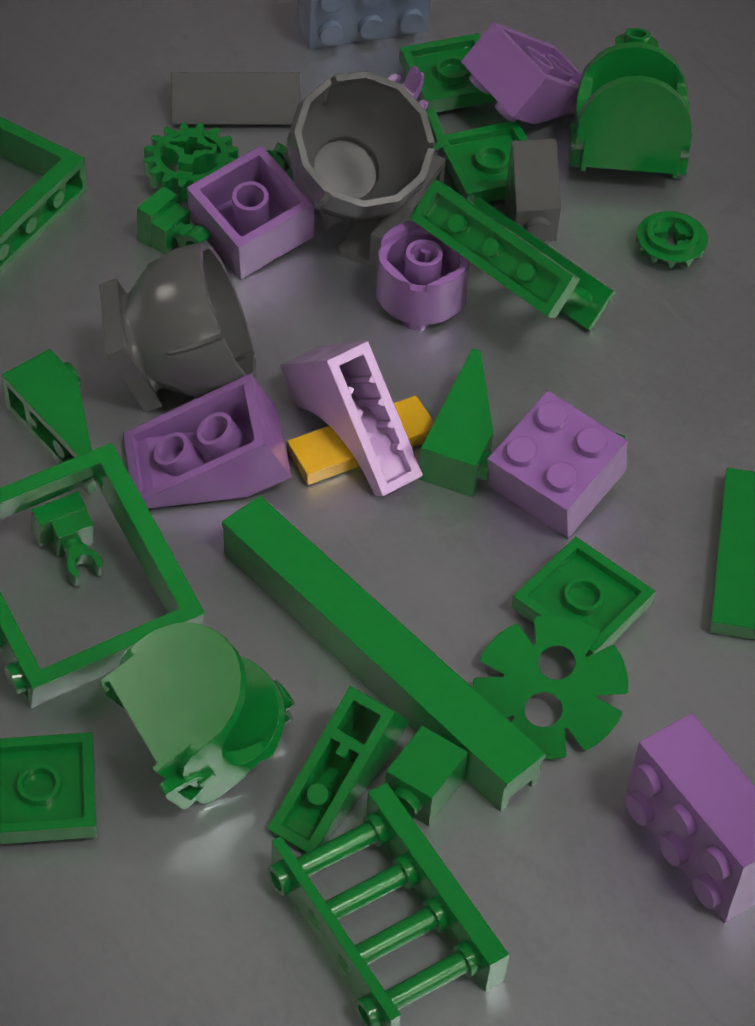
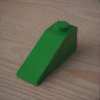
[418,348,493,497]
[1,349,96,495]
[267,686,410,852]

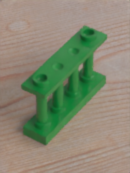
[410,179,616,331]
[267,782,509,1026]

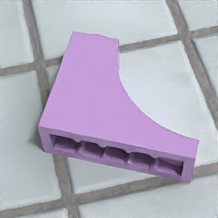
[280,341,423,496]

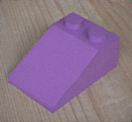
[461,22,582,124]
[123,373,292,509]

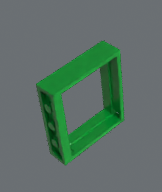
[0,117,87,273]
[0,443,205,708]

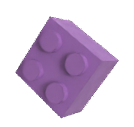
[187,145,314,279]
[487,390,627,539]

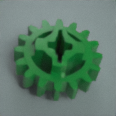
[143,122,238,202]

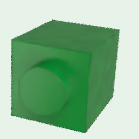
[385,726,468,826]

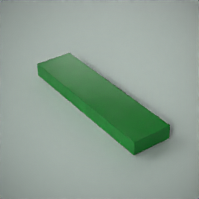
[709,467,755,640]

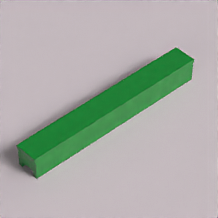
[222,496,546,811]

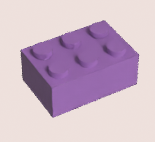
[625,713,755,923]

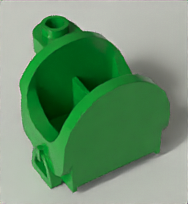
[568,28,692,178]
[99,623,295,809]

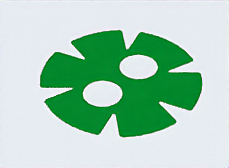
[473,615,628,759]

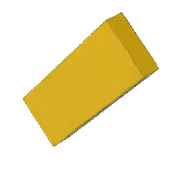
[287,395,434,485]

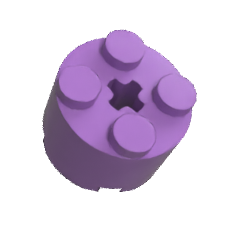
[376,221,470,330]

